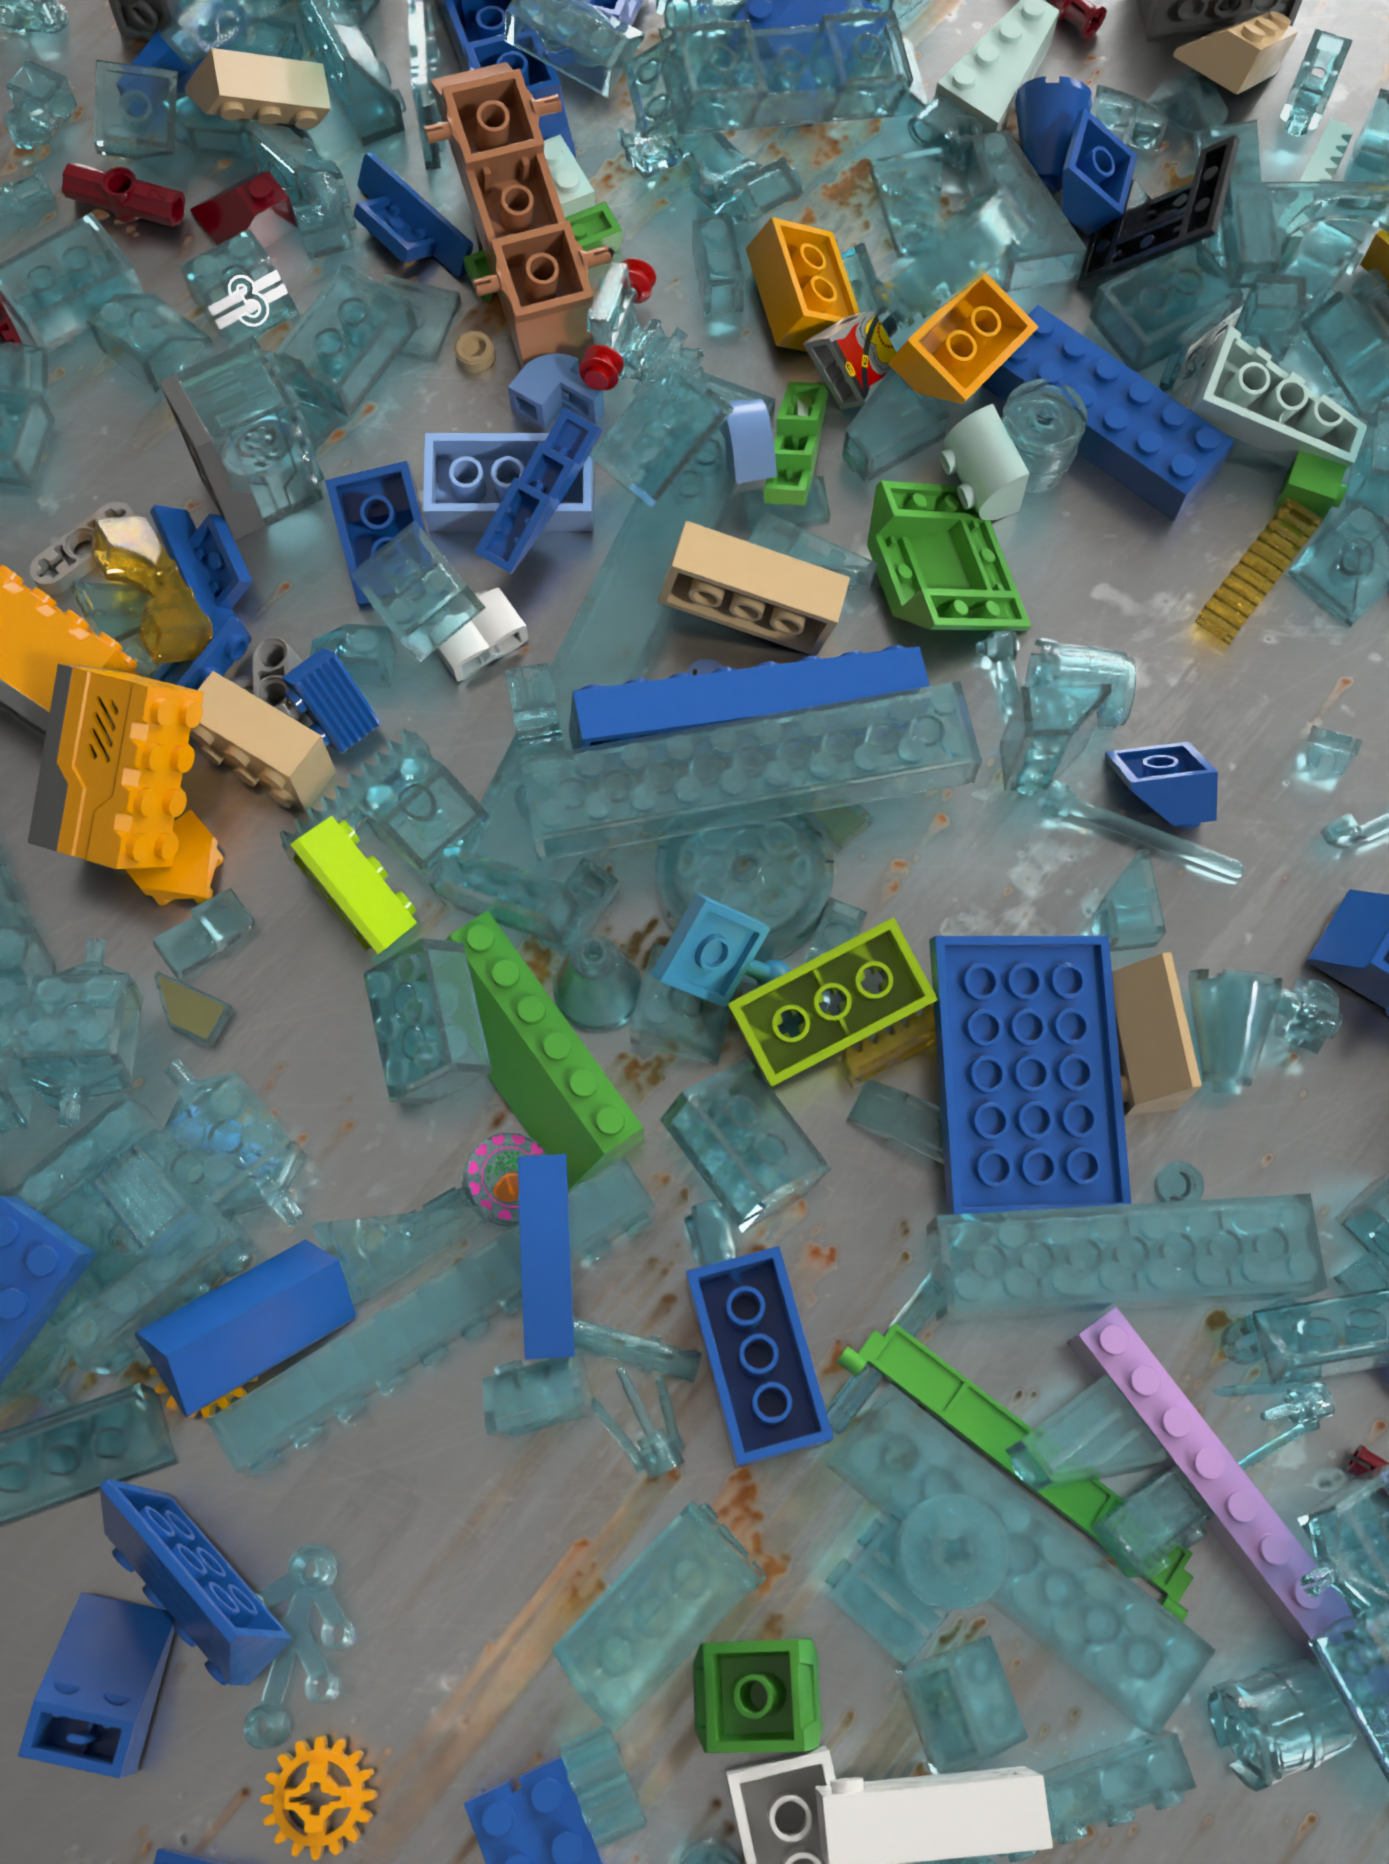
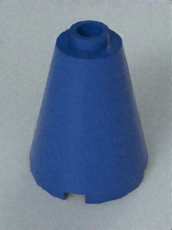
[1015,76,1092,197]

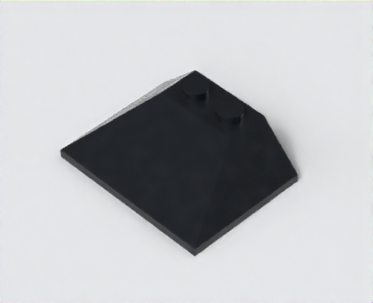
[1078,135,1240,288]

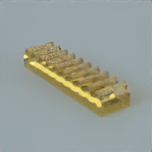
[1195,497,1323,645]
[841,1004,936,1089]

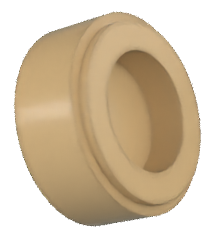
[454,331,495,373]

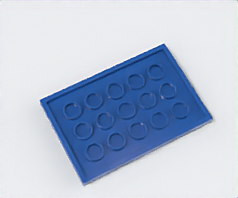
[929,935,1132,1219]

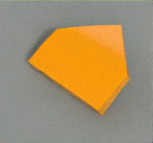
[124,809,224,906]

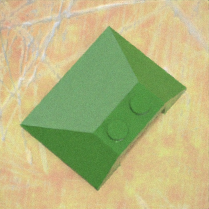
[867,480,1032,631]

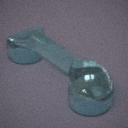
[1320,813,1389,849]

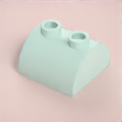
[939,403,1030,520]

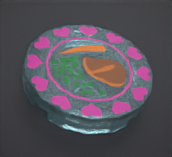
[463,1132,549,1227]

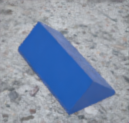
[135,1239,356,1418]

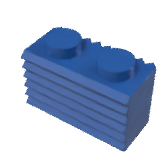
[282,647,381,754]

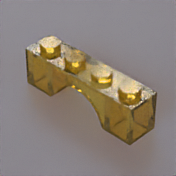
[90,516,213,664]

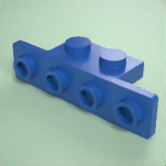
[353,152,473,277]
[150,505,253,644]
[151,616,252,690]

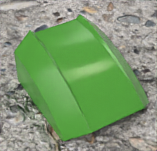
[693,1638,823,1753]

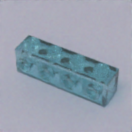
[997,1729,1197,1862]

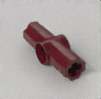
[61,163,186,227]

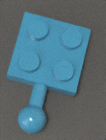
[651,892,791,1008]

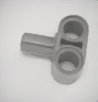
[228,637,306,722]

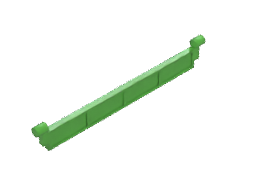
[836,1323,1194,1627]

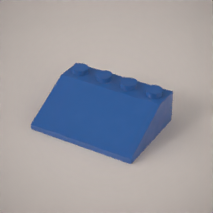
[99,1479,293,1686]

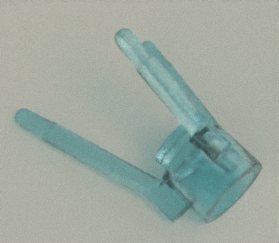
[589,1366,685,1480]
[1215,1377,1335,1471]

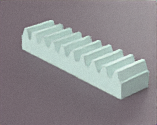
[1264,118,1354,263]

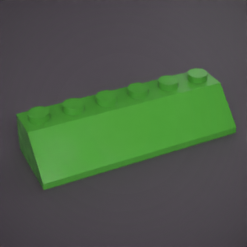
[417,910,644,1193]

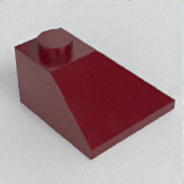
[190,171,298,266]

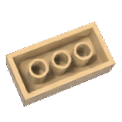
[657,521,850,656]

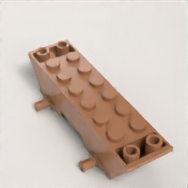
[424,62,611,368]

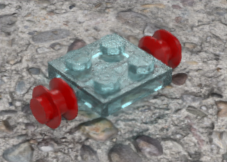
[579,258,656,391]

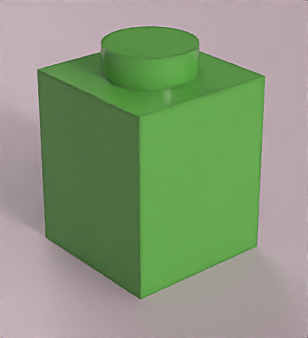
[1276,450,1348,521]

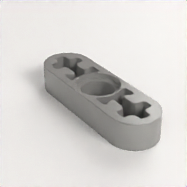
[29,501,139,595]

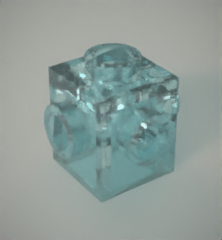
[1271,976,1343,1054]

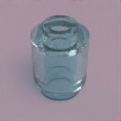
[684,1200,741,1267]

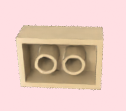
[190,671,336,812]

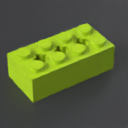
[727,917,938,1087]

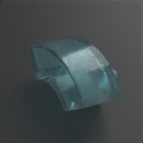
[1268,219,1364,318]

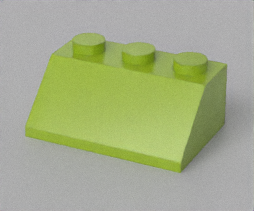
[286,816,417,958]

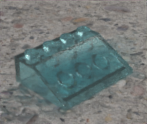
[296,0,407,146]

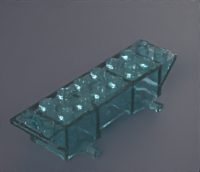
[623,0,931,139]

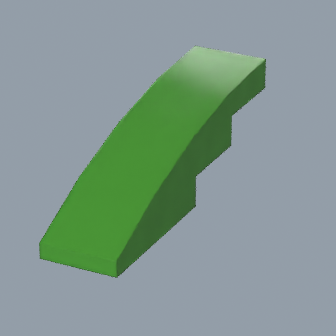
[764,382,829,506]

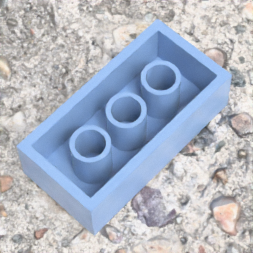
[423,433,594,532]

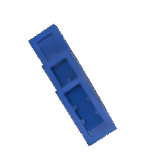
[474,407,603,574]
[518,1154,575,1360]

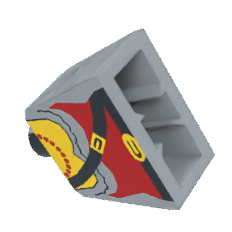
[803,310,898,410]

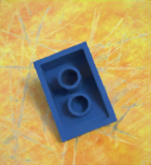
[325,461,440,605]

